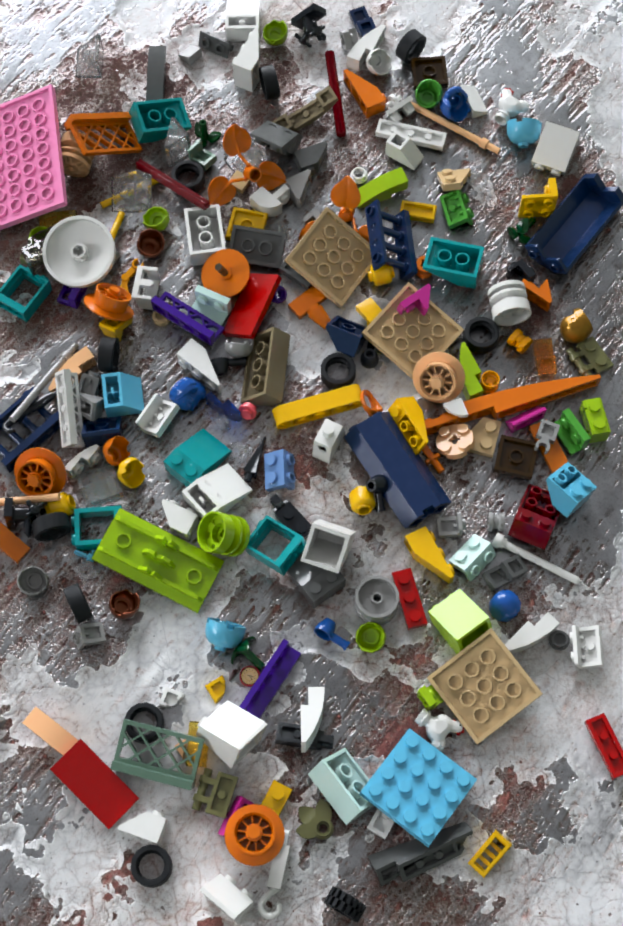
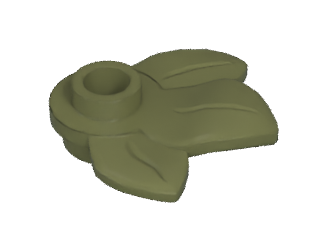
[296,799,334,840]

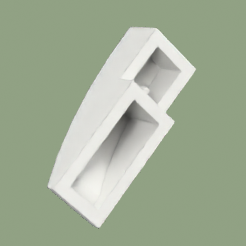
[346,25,386,72]
[505,612,560,654]
[300,687,325,753]

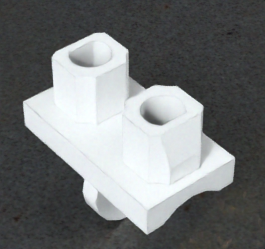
[382,94,415,122]

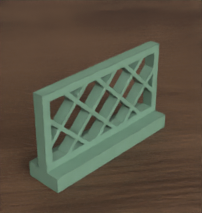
[110,719,205,790]

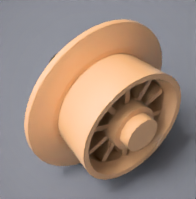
[413,352,465,403]

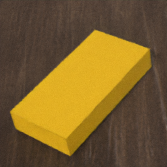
[400,200,437,224]

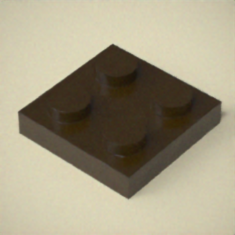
[411,56,448,90]
[493,435,538,480]

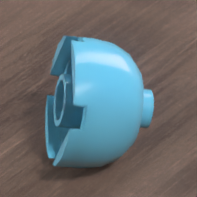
[507,118,542,148]
[205,617,246,652]

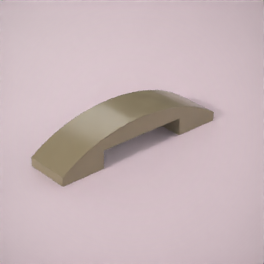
[272,86,338,132]

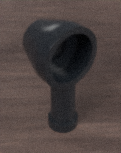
[360,341,379,369]
[210,357,246,376]
[366,475,388,512]

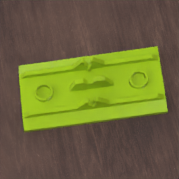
[92,508,225,613]

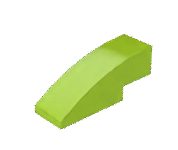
[357,167,408,209]
[459,342,484,400]

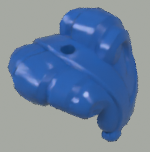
[440,86,471,122]
[169,377,206,411]

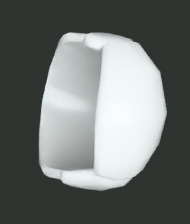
[366,48,392,76]

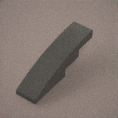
[146,46,166,101]

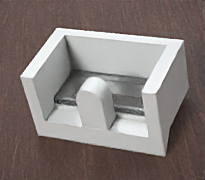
[131,265,160,310]

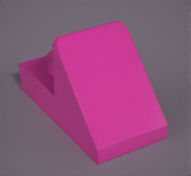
[396,283,431,316]

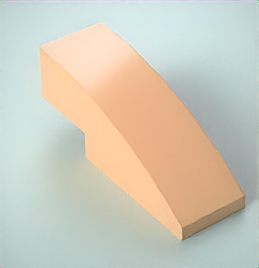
[48,346,97,399]
[22,706,79,756]

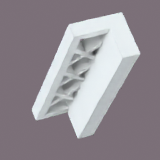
[55,369,85,448]

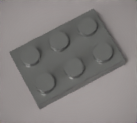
[229,225,287,269]

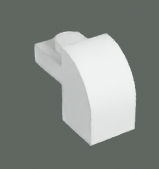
[249,184,290,217]

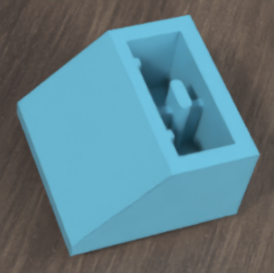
[101,372,144,418]
[546,462,597,518]

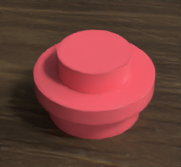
[238,402,257,420]

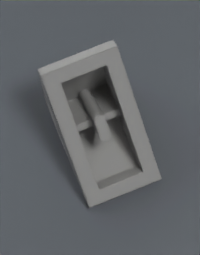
[285,169,311,208]
[74,392,104,421]

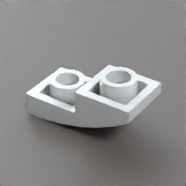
[65,444,102,478]

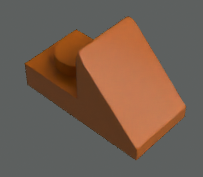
[522,279,552,312]

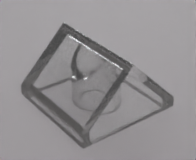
[75,34,104,78]
[165,117,191,167]

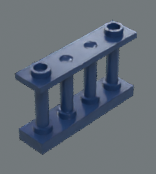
[365,199,418,281]
[0,387,60,473]

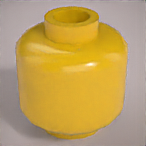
[367,264,395,286]
[349,486,376,515]
[45,492,76,517]

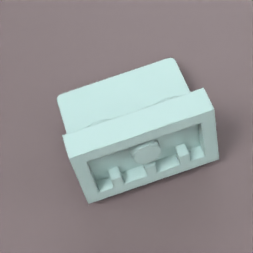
[187,285,232,333]

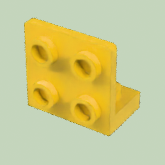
[518,178,558,218]

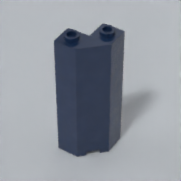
[524,173,623,274]
[344,412,452,529]

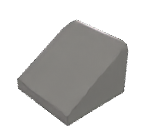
[178,45,202,66]

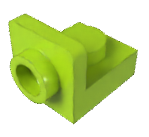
[417,684,444,711]

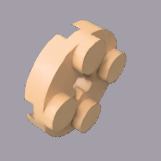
[436,423,475,460]

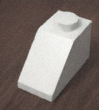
[117,810,169,846]

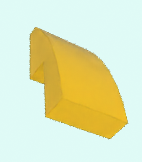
[356,297,382,326]

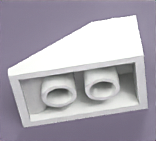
[200,874,255,924]

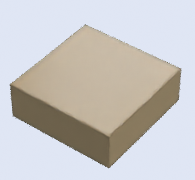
[229,170,252,193]

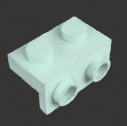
[448,534,496,581]

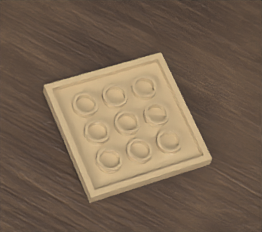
[284,207,372,308]
[361,282,464,379]
[427,628,543,745]

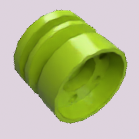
[197,511,250,557]

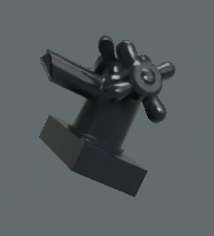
[291,3,326,48]
[4,498,45,538]

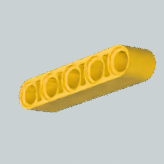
[272,384,362,429]

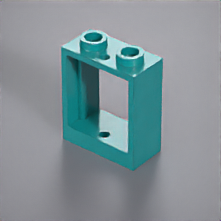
[0,265,52,322]
[71,505,122,552]
[245,515,306,576]

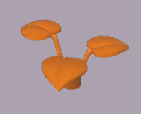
[208,124,286,206]
[299,175,369,242]

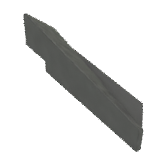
[368,822,473,886]

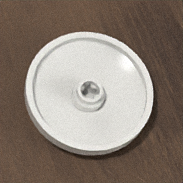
[42,215,116,288]

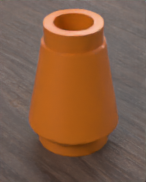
[306,303,331,330]

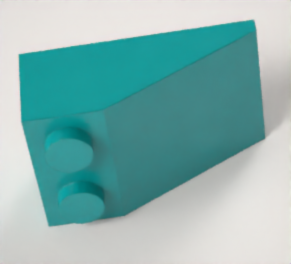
[129,97,192,144]
[422,237,484,289]
[163,428,232,487]

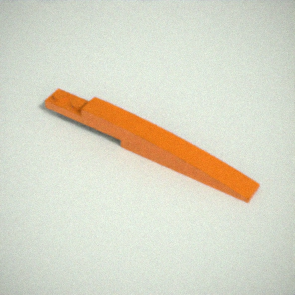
[424,374,601,436]

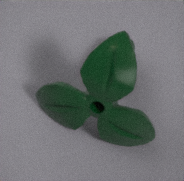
[194,119,222,148]
[507,217,536,245]
[231,636,265,670]

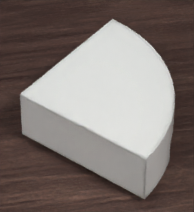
[443,398,468,418]
[158,687,185,708]

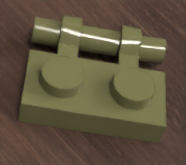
[566,336,614,376]
[192,768,239,819]

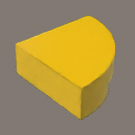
[205,675,226,704]

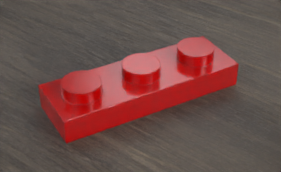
[391,568,428,630]
[584,713,623,780]

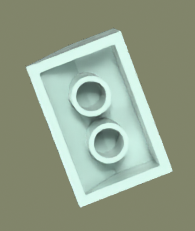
[308,748,374,825]

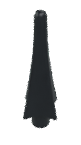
[243,436,266,483]

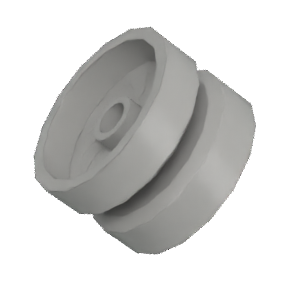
[355,576,399,625]

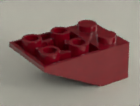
[508,484,560,550]

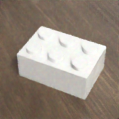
[184,204,226,266]

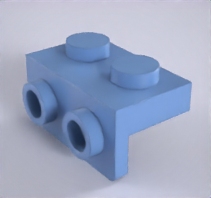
[264,449,296,492]

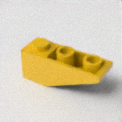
[388,396,428,455]
[404,526,455,584]

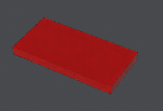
[222,273,282,339]
[50,739,139,829]

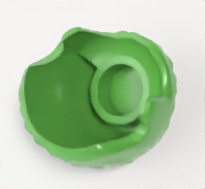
[415,79,443,109]

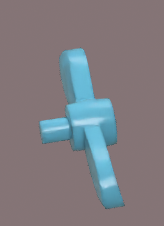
[74,549,96,563]

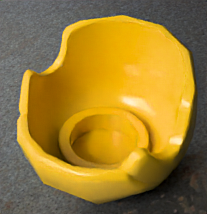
[117,457,145,489]

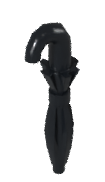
[2,391,57,434]

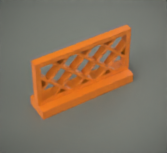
[64,112,143,156]

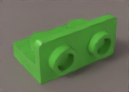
[440,190,474,229]
[554,408,591,455]

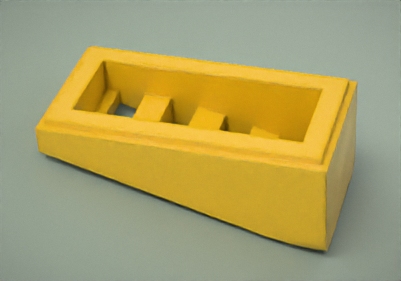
[468,829,512,878]

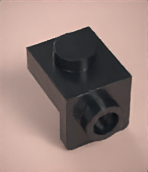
[506,259,536,282]

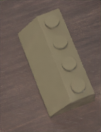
[240,327,290,406]

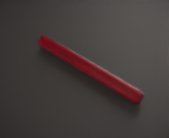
[325,50,346,137]
[135,159,210,210]

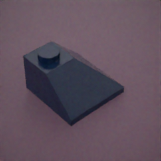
[326,315,366,358]

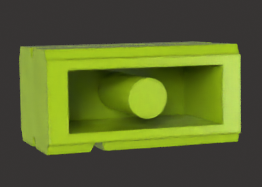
[579,397,611,443]

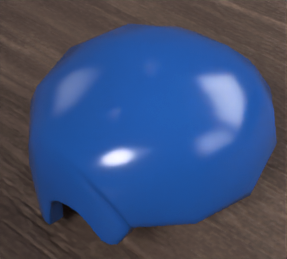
[489,590,521,622]

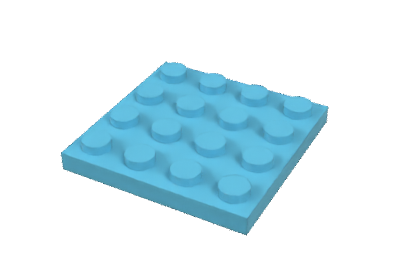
[359,728,477,847]

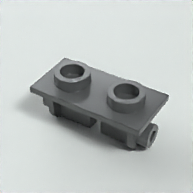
[198,31,234,59]

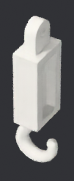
[258,829,290,920]

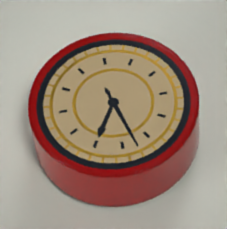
[240,666,260,687]

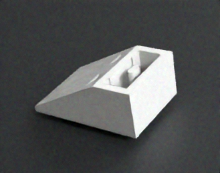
[225,0,260,42]
[232,26,260,92]
[182,463,253,519]

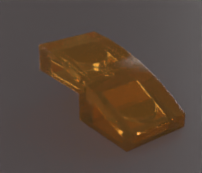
[532,338,557,375]

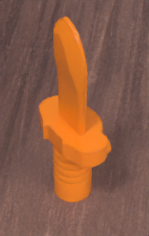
[422,445,445,474]

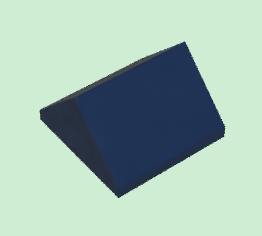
[81,416,123,448]

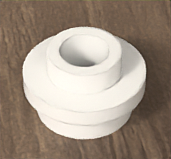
[350,167,368,184]

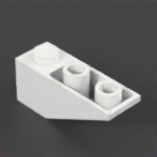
[177,338,221,394]

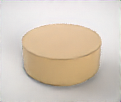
[152,311,170,327]

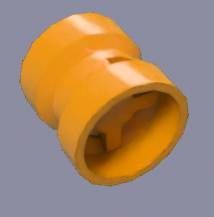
[507,328,533,354]
[480,370,500,395]

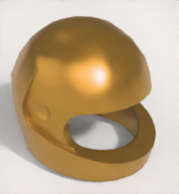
[560,308,593,343]

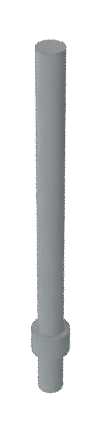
[9,342,79,423]

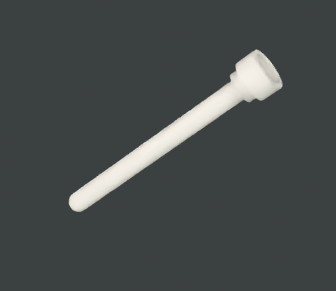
[492,532,580,584]

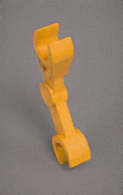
[120,258,144,292]

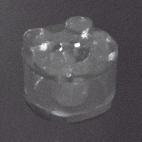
[224,138,266,173]

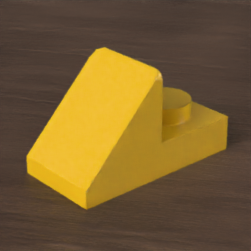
[99,318,133,342]

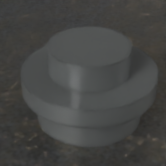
[549,630,570,651]

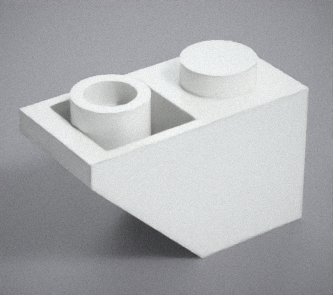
[385,130,424,170]
[162,499,199,541]

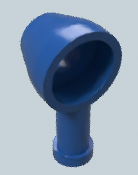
[314,618,350,650]

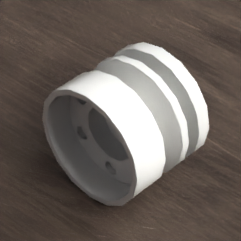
[487,280,532,326]

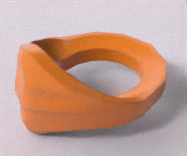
[360,390,383,417]

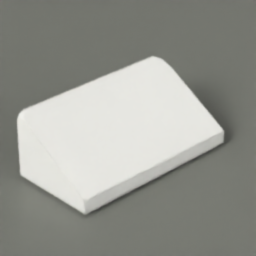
[460,85,488,119]

